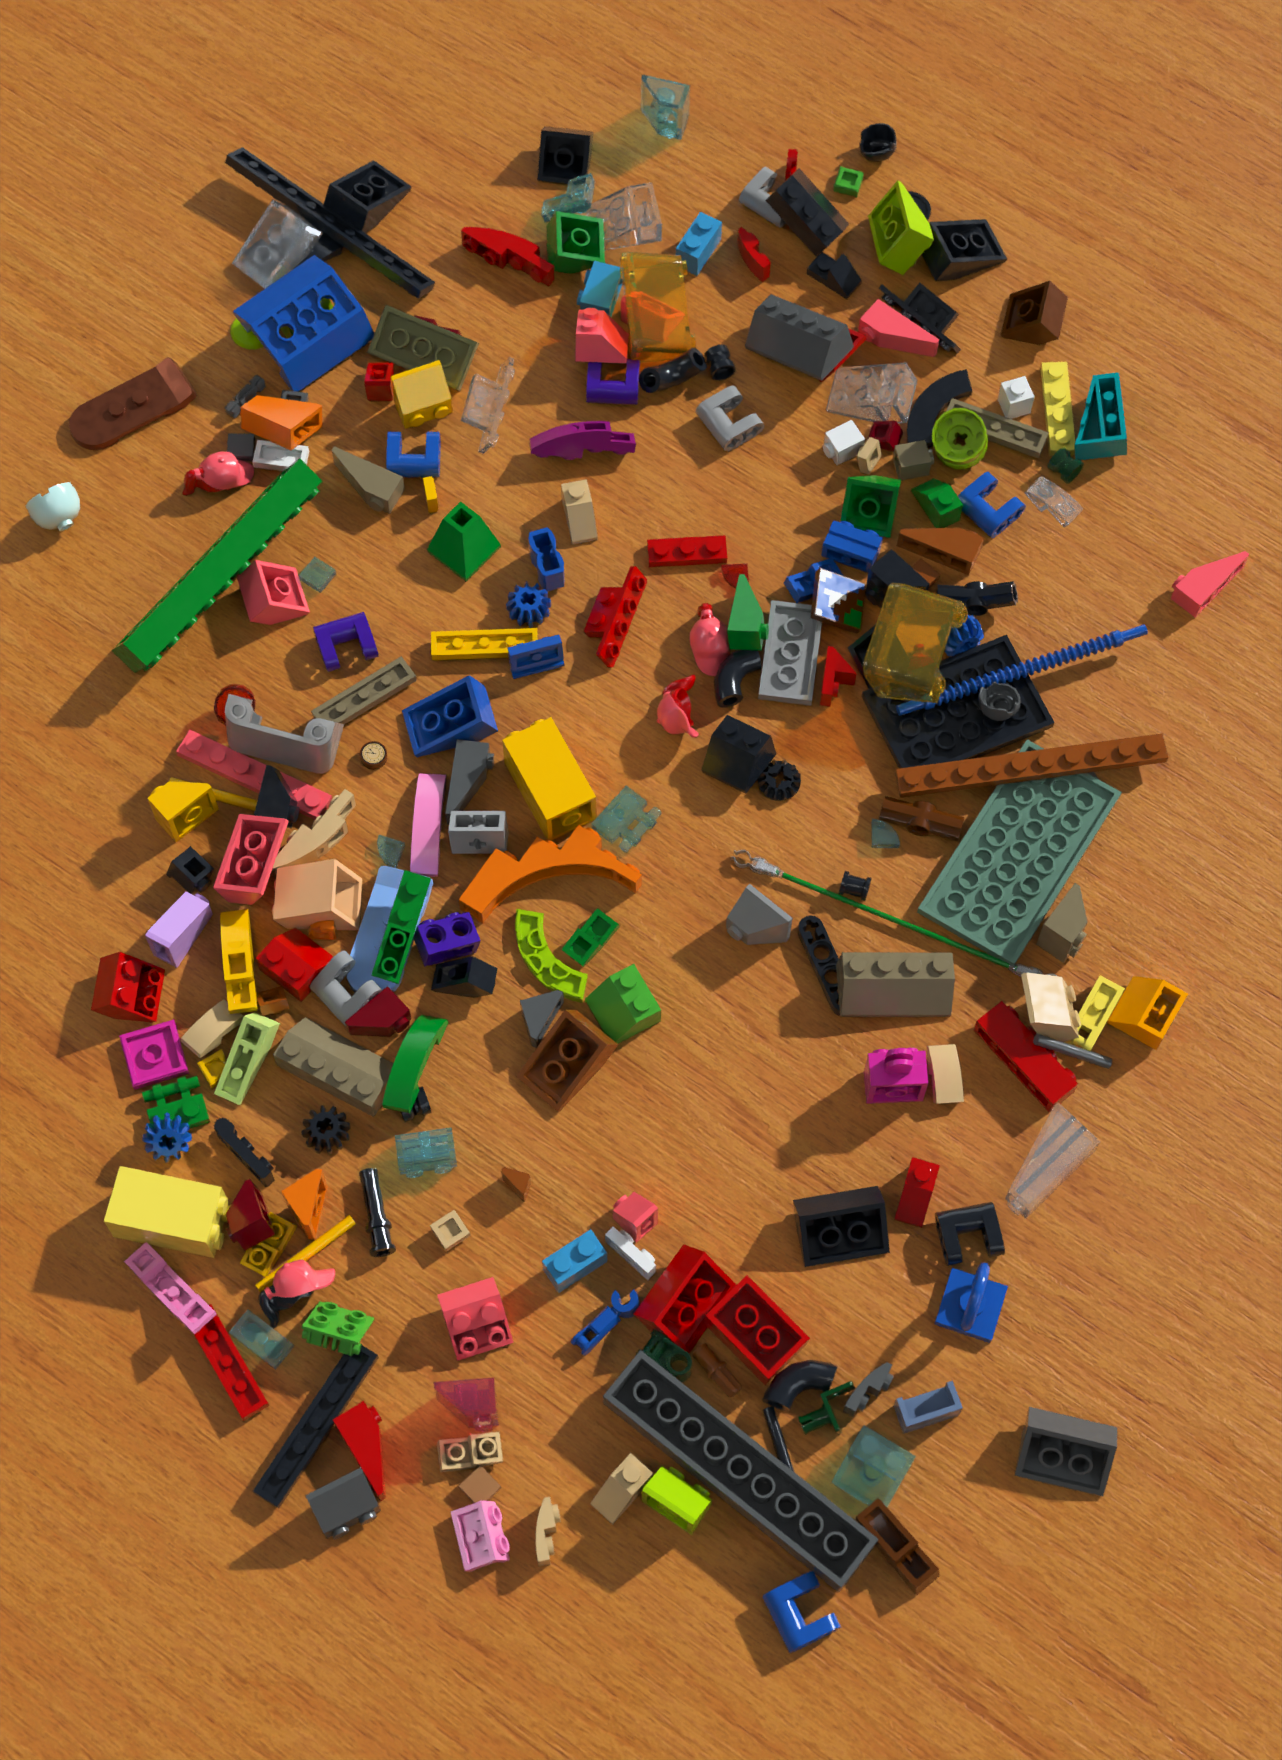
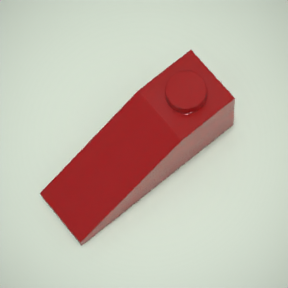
[333,1401,386,1501]

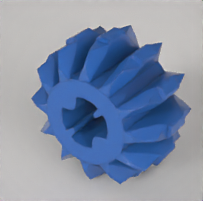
[506,581,551,628]
[937,614,984,656]
[142,1112,192,1163]

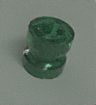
[1047,447,1084,484]

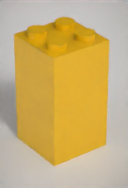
[502,717,597,840]

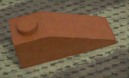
[897,528,984,575]

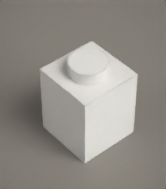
[997,376,1034,419]
[823,420,865,465]

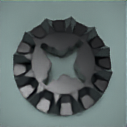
[758,759,801,801]

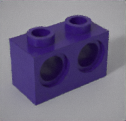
[413,912,481,967]

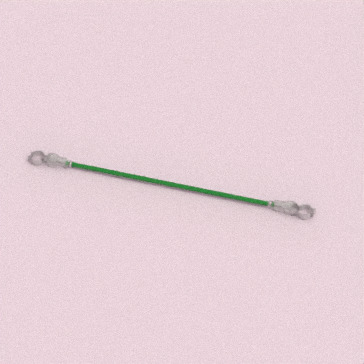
[730,850,1057,978]

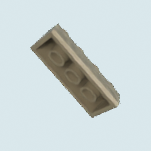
[836,952,955,1017]
[273,1017,393,1117]

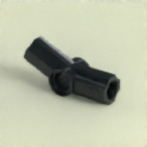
[936,581,1018,616]

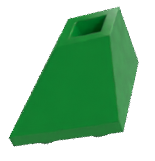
[427,501,501,582]

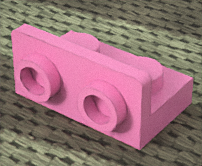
[451,1501,510,1571]

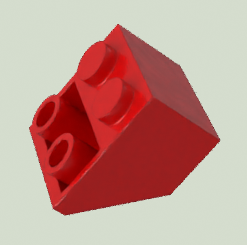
[91,952,165,1023]

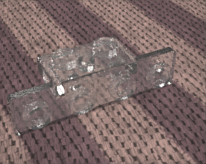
[461,357,515,454]

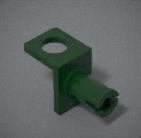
[798,1381,856,1435]

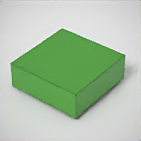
[833,167,864,197]

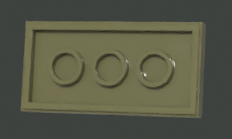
[367,305,479,391]

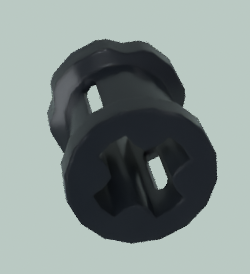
[839,871,872,901]

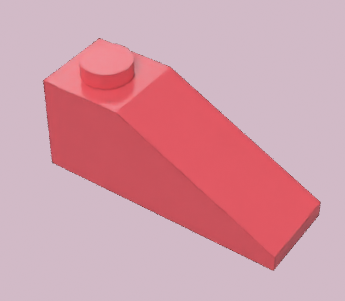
[858,299,939,357]
[1171,551,1249,618]

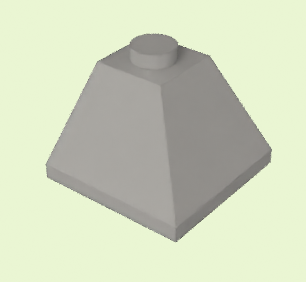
[726,884,792,945]

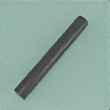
[1033,1034,1112,1069]

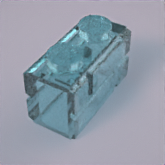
[395,1127,457,1178]

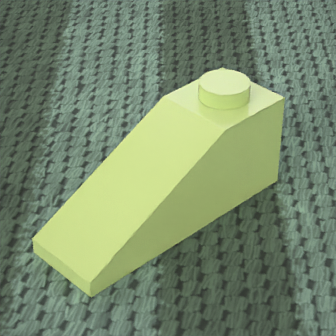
[214,1012,280,1105]

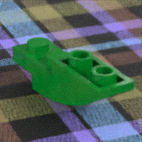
[371,870,431,984]

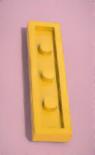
[431,628,538,660]

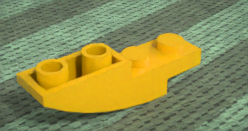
[220,909,258,1014]

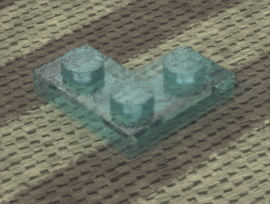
[541,173,595,222]

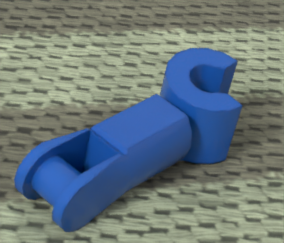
[571,1289,640,1356]

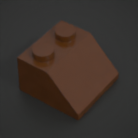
[1001,281,1068,345]

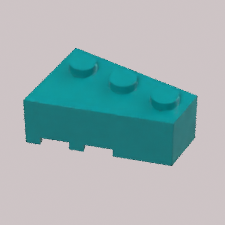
[1075,372,1127,461]

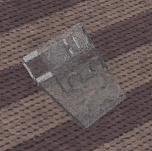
[579,182,662,250]
[826,362,918,424]

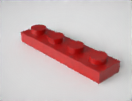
[195,1304,270,1421]

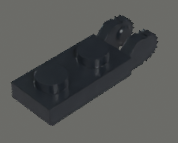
[214,1117,275,1187]

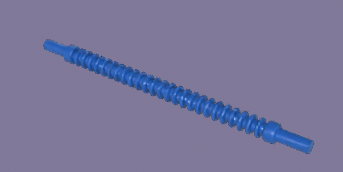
[896,625,1148,716]

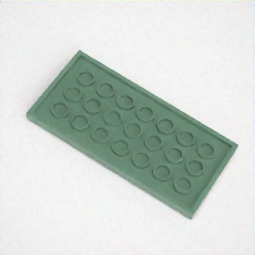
[917,739,1122,968]

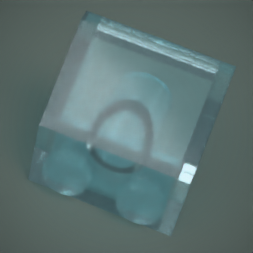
[641,74,690,140]
[832,1425,916,1507]

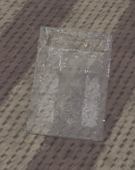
[232,199,322,289]

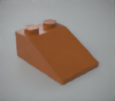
[516,1009,619,1112]

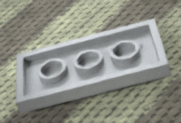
[758,600,822,706]

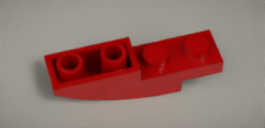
[461,227,555,287]

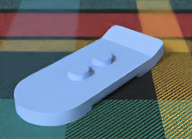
[346,866,433,992]

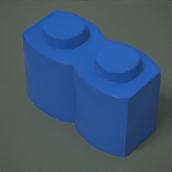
[529,527,565,591]

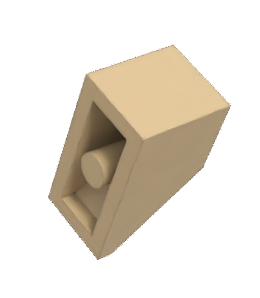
[561,479,598,544]
[590,1453,653,1525]

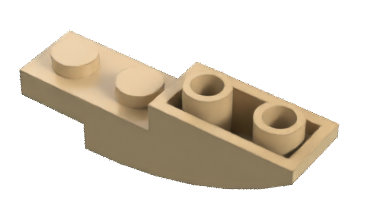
[271,789,356,878]

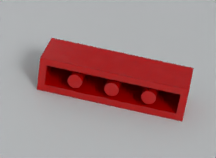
[974,1001,1078,1113]

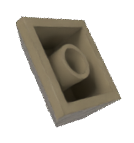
[1036,883,1087,963]

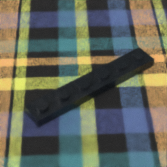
[253,1345,379,1509]

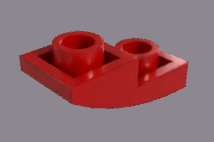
[737,227,771,283]

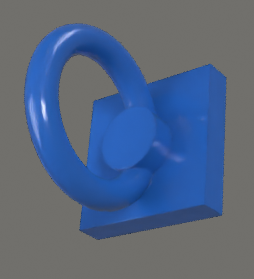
[934,1262,1008,1343]

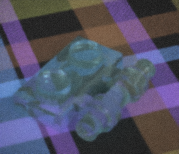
[591,785,662,853]

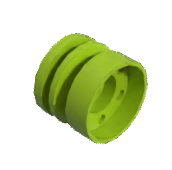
[932,408,988,470]

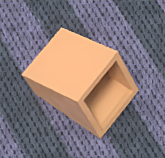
[272,859,362,931]

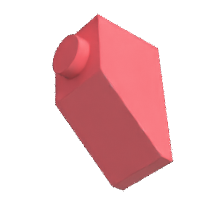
[613,1192,658,1243]

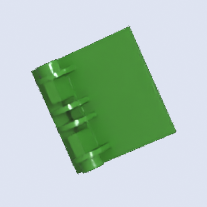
[302,1301,375,1356]

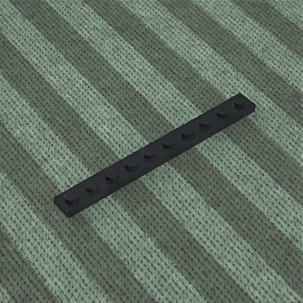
[225,147,435,299]

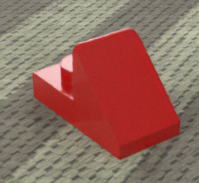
[364,363,394,401]
[820,646,857,707]

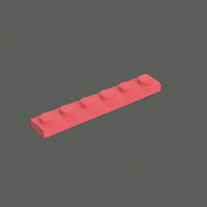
[176,730,332,820]

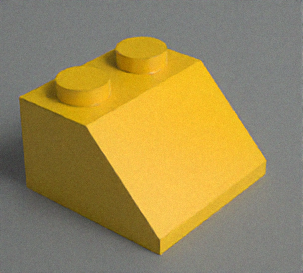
[391,360,453,429]
[147,781,219,842]

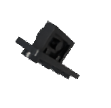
[879,282,961,353]

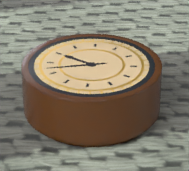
[360,741,387,770]

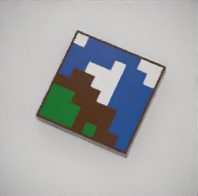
[810,568,866,634]

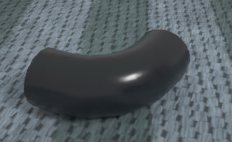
[639,348,707,393]
[714,650,761,708]
[762,1360,838,1411]

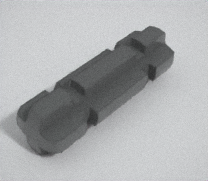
[225,375,266,418]

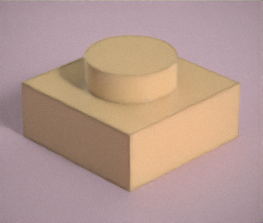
[857,437,882,475]
[430,1210,471,1252]

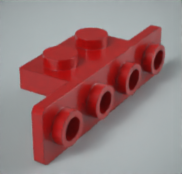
[583,566,647,668]

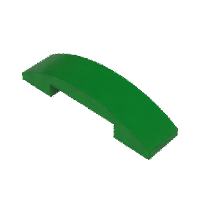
[382,1015,448,1113]

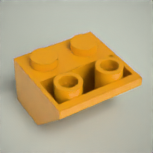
[1107,976,1188,1050]

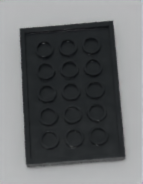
[862,635,1055,768]

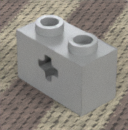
[448,811,509,854]

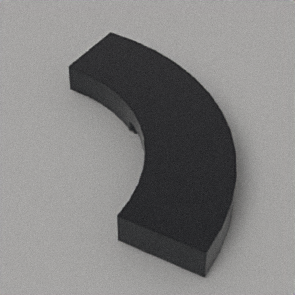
[906,369,972,448]

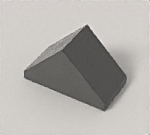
[520,990,564,1049]

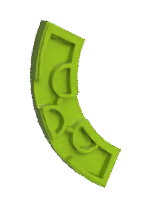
[515,909,588,1003]

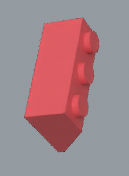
[213,814,289,905]

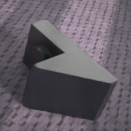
[806,252,862,299]

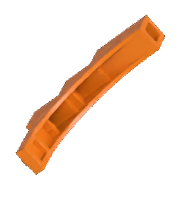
[459,825,642,923]

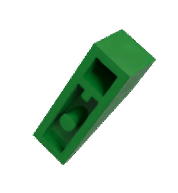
[727,574,769,651]

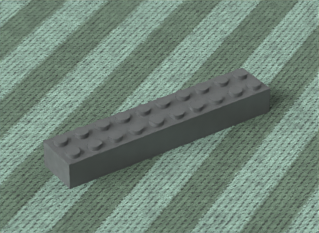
[603,1350,878,1593]

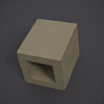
[893,440,934,480]

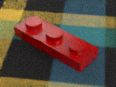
[647,535,728,567]

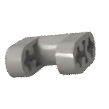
[739,166,786,228]
[695,386,765,451]
[310,951,382,1027]

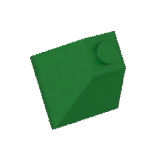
[840,475,901,538]

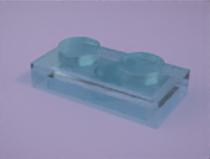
[229,1309,294,1370]

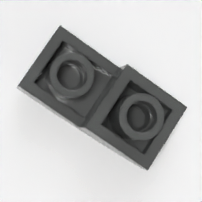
[843,1362,894,1417]

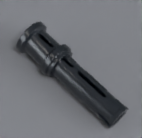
[359,1168,396,1257]

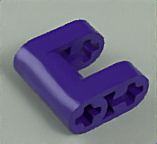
[586,359,640,405]
[313,612,379,672]

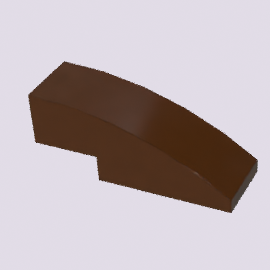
[856,1498,940,1595]

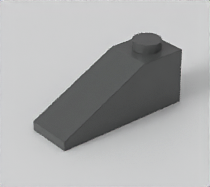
[445,740,495,825]

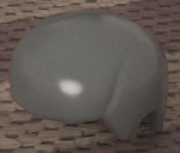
[979,682,1020,721]

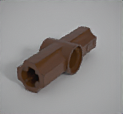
[879,796,965,841]

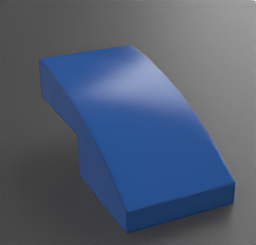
[784,558,844,603]

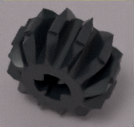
[301,1105,351,1155]

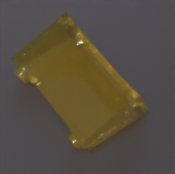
[619,252,696,363]
[863,583,968,703]

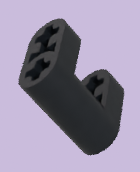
[935,1202,1005,1266]

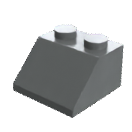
[305,1468,381,1539]

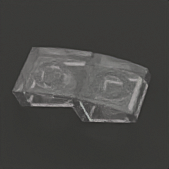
[1024,476,1084,528]

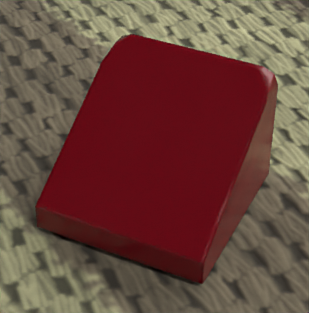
[866,421,903,452]

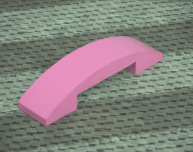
[410,774,446,877]
[124,1242,216,1335]

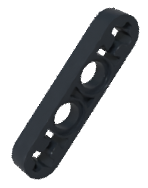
[798,915,840,1016]

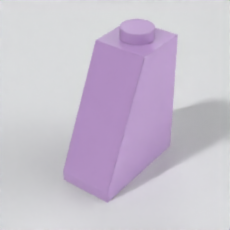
[145,892,213,968]

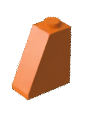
[240,395,322,451]

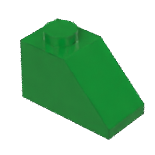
[911,478,963,528]

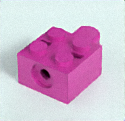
[864,1048,928,1104]

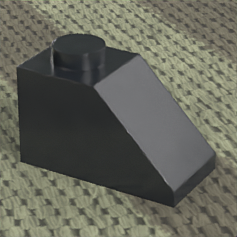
[254,765,299,828]
[431,956,497,998]

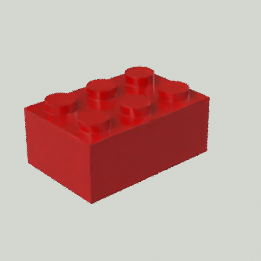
[703,1275,810,1386]

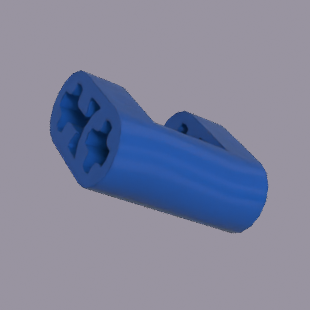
[386,432,441,477]
[958,471,1026,538]
[762,1571,841,1653]

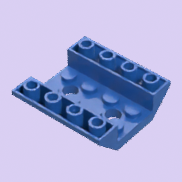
[232,255,374,392]

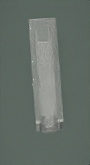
[1005,1102,1100,1219]

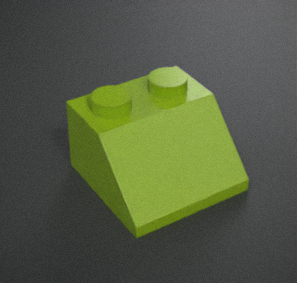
[642,1466,712,1535]

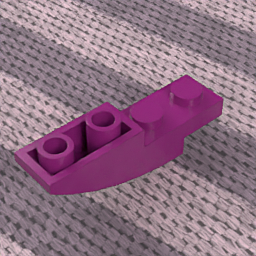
[529,421,636,460]

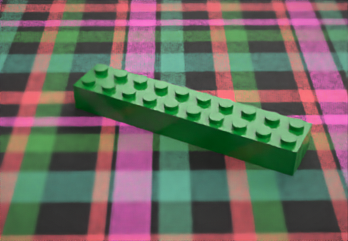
[111,459,322,673]

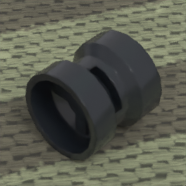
[704,345,736,381]
[400,1086,432,1122]

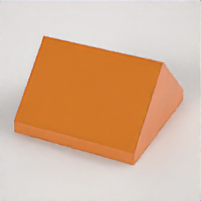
[281,1169,328,1241]

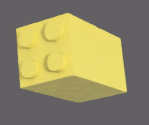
[104,1166,231,1258]

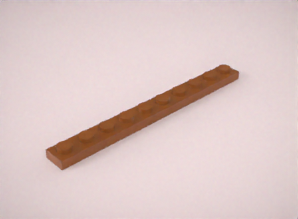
[895,733,1169,798]

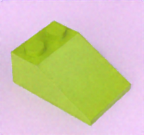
[868,180,934,275]

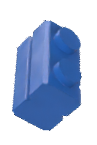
[821,521,883,573]

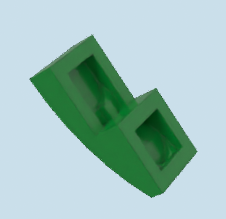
[561,908,620,967]

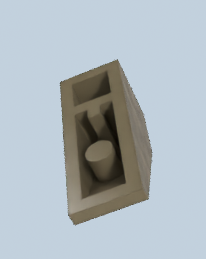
[332,446,405,514]

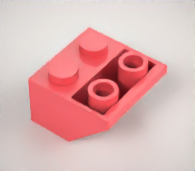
[437,1277,514,1361]

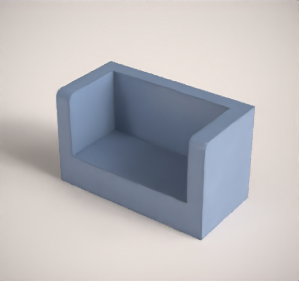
[893,1381,963,1434]

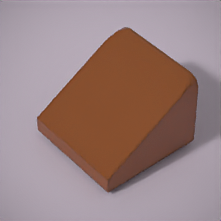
[501,1167,531,1202]

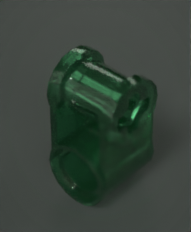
[636,1329,692,1382]

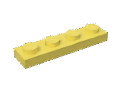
[1040,362,1075,456]

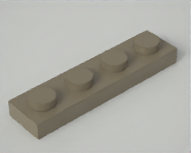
[946,398,1048,459]
[311,656,417,725]

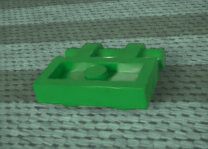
[142,1076,210,1137]

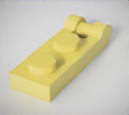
[1065,975,1125,1051]

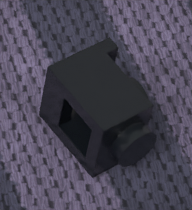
[166,846,214,894]

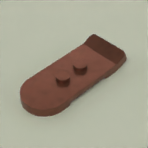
[69,357,197,450]

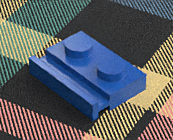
[507,635,565,679]

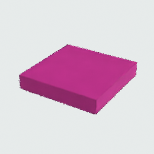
[119,1020,189,1090]

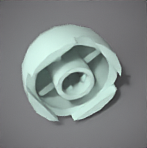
[26,482,80,531]

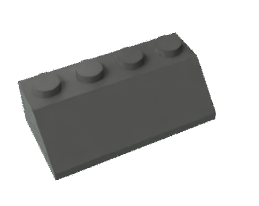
[745,294,854,381]

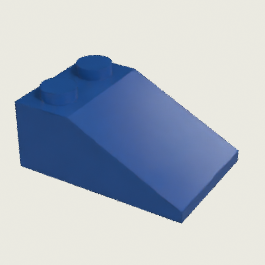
[402,675,498,757]

